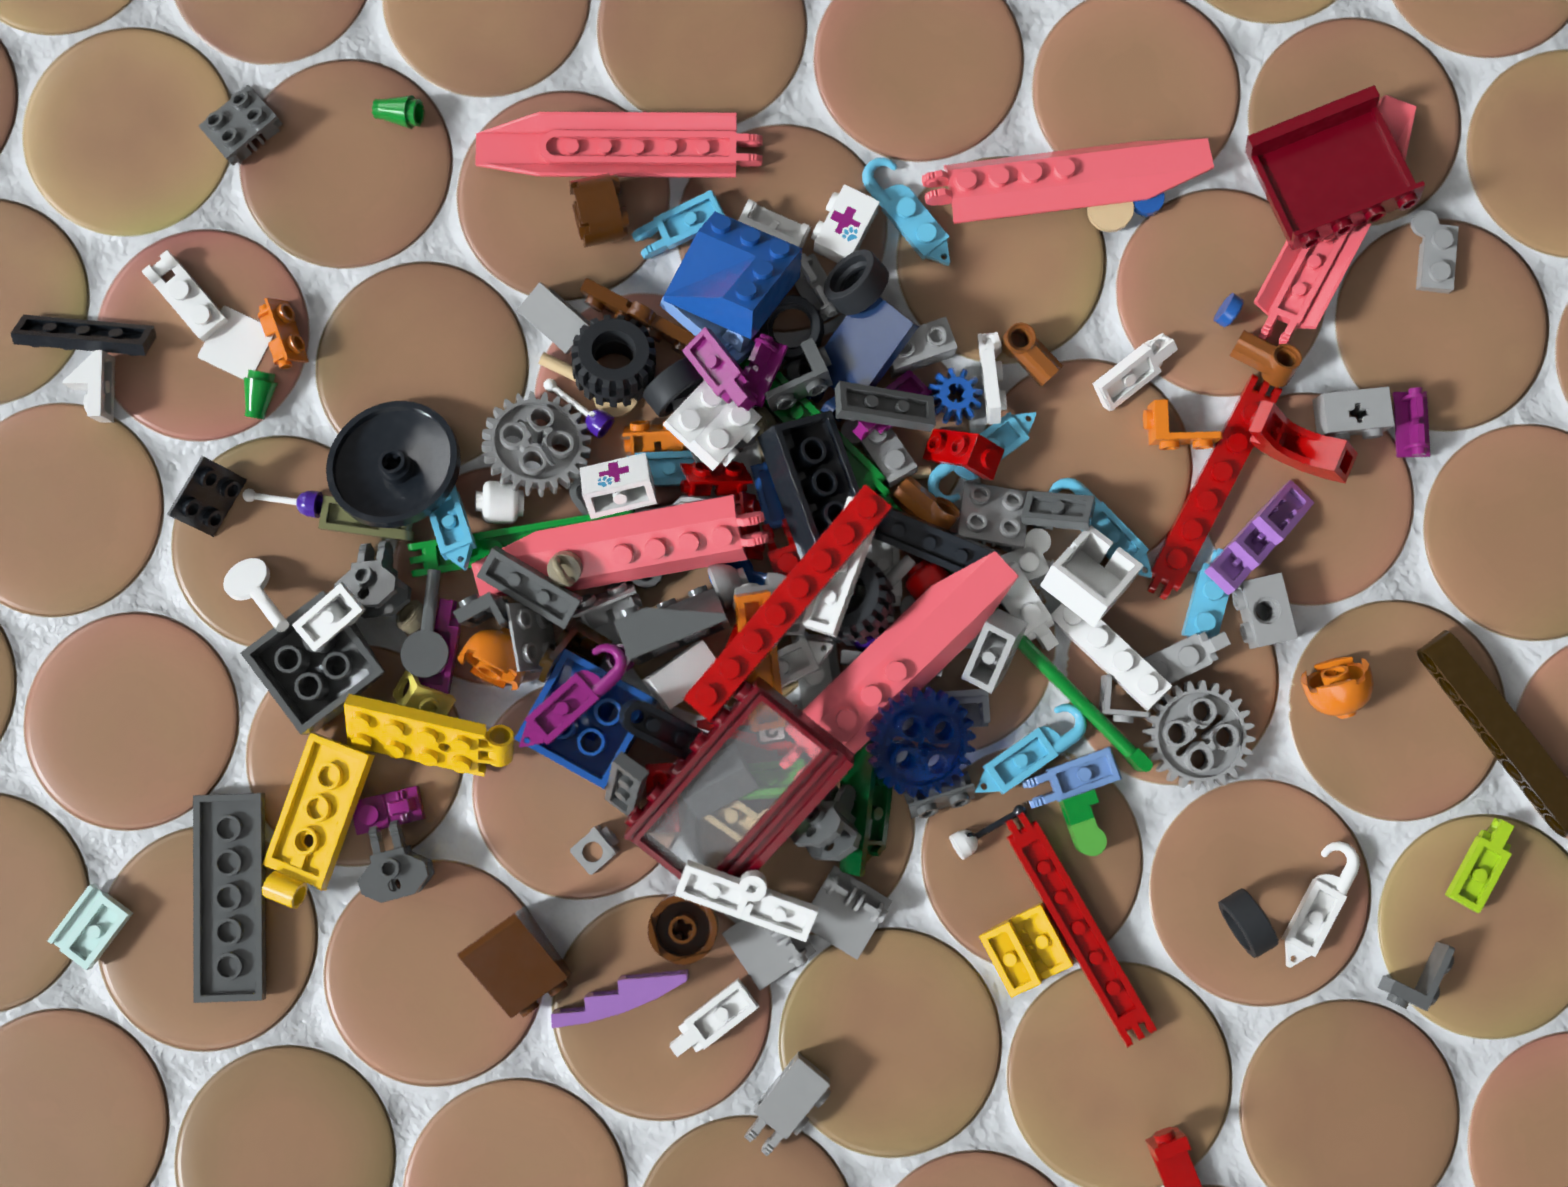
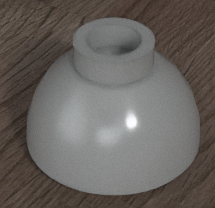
[707,564,749,610]

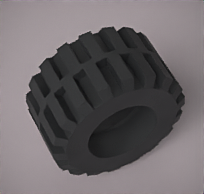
[571,314,656,408]
[825,557,896,646]

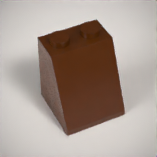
[457,906,572,1018]

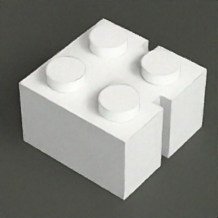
[1040,525,1144,627]

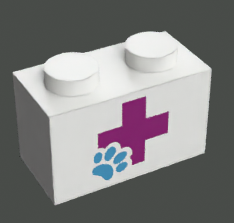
[811,184,880,263]
[580,453,657,519]

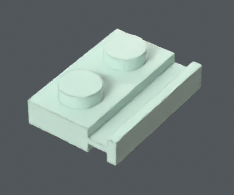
[47,884,133,970]

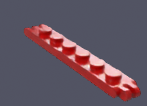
[1147,374,1282,600]
[1005,812,1157,1048]

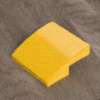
[979,902,1074,998]

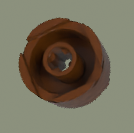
[569,173,630,248]
[648,892,719,965]

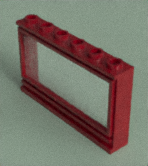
[623,676,854,913]

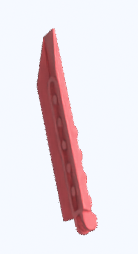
[1254,95,1416,345]
[475,112,763,178]
[922,138,1214,224]
[471,494,769,596]
[779,551,1019,780]

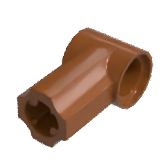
[1001,322,1063,387]
[1230,330,1302,387]
[892,476,961,530]

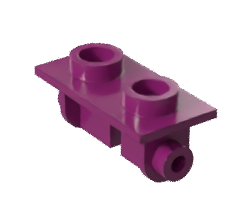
[743,333,788,408]
[1393,387,1431,458]

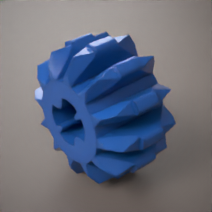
[928,368,983,425]

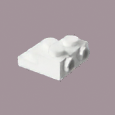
[663,380,762,471]

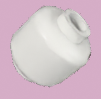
[475,480,524,524]

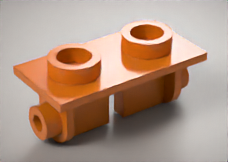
[257,298,309,370]
[622,419,688,455]

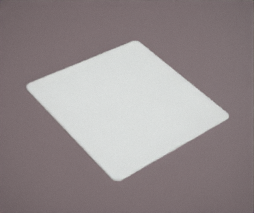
[198,306,273,380]

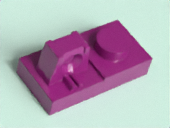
[353,786,426,835]

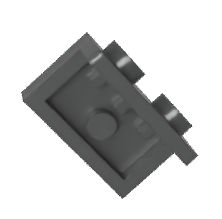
[453,592,510,629]

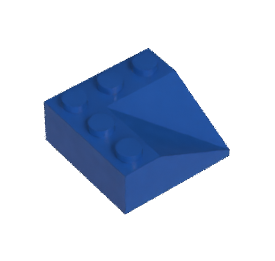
[664,211,802,339]
[514,649,657,789]

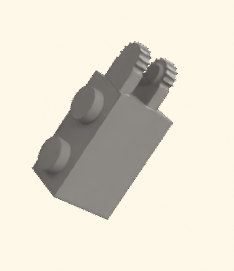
[744,1052,831,1156]

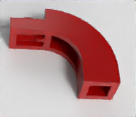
[1249,400,1358,483]

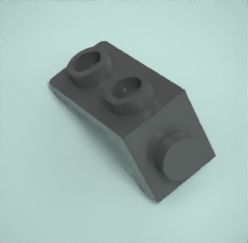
[764,338,833,412]
[1378,942,1455,1012]

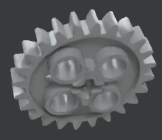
[482,391,591,497]
[1142,680,1256,790]

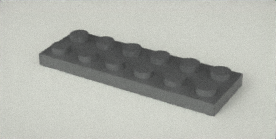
[193,793,266,1003]

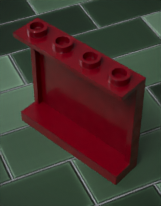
[1245,85,1425,250]

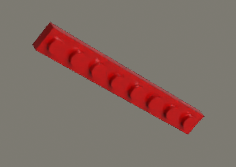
[683,484,892,722]

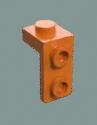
[1143,399,1223,450]

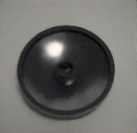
[326,401,461,528]

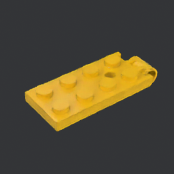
[344,694,514,777]
[262,733,375,909]

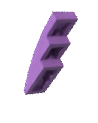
[1204,479,1315,595]
[551,969,689,1028]

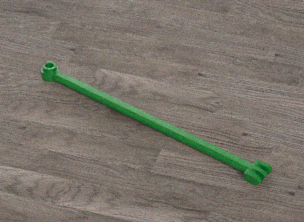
[874,490,1153,772]

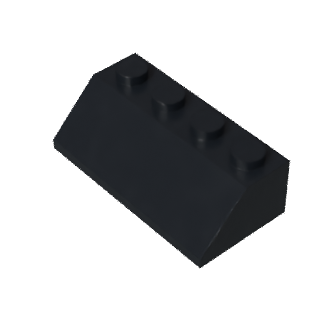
[757,410,876,560]

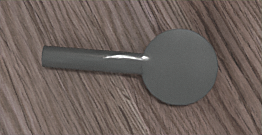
[400,569,449,678]

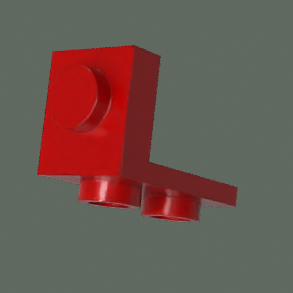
[923,429,1005,480]
[1145,1127,1202,1187]

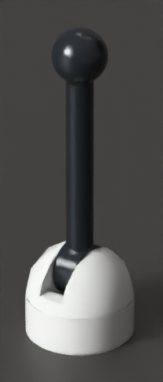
[949,805,1027,860]

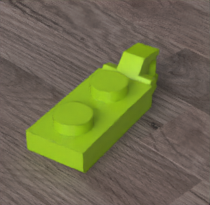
[1445,818,1515,913]

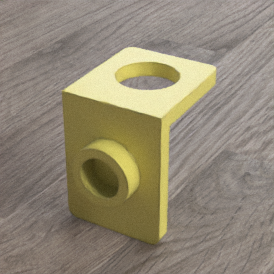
[393,670,456,716]

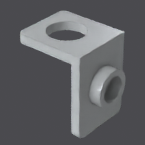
[1099,675,1150,723]
[570,825,620,875]

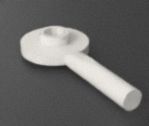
[223,558,289,632]

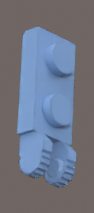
[1022,747,1122,808]

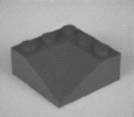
[613,585,730,665]
[241,591,385,735]

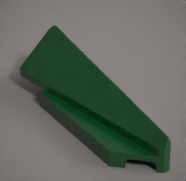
[840,721,898,876]

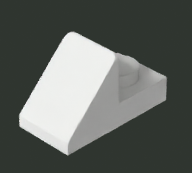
[62,350,115,423]
[292,582,365,652]

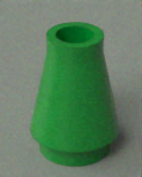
[372,95,424,129]
[244,369,278,420]

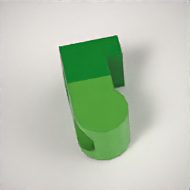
[1059,789,1107,856]

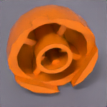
[457,627,527,690]
[1300,657,1374,719]

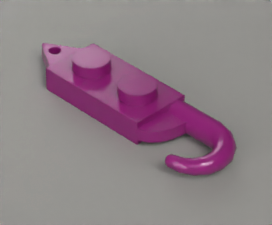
[519,643,627,748]

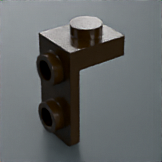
[538,621,613,683]

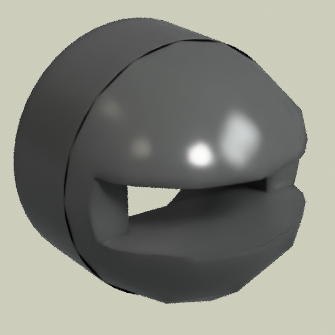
[783,358,810,382]

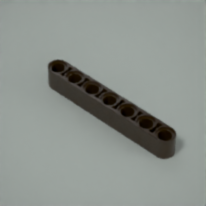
[1417,630,1568,838]

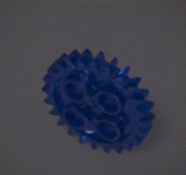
[865,686,976,798]

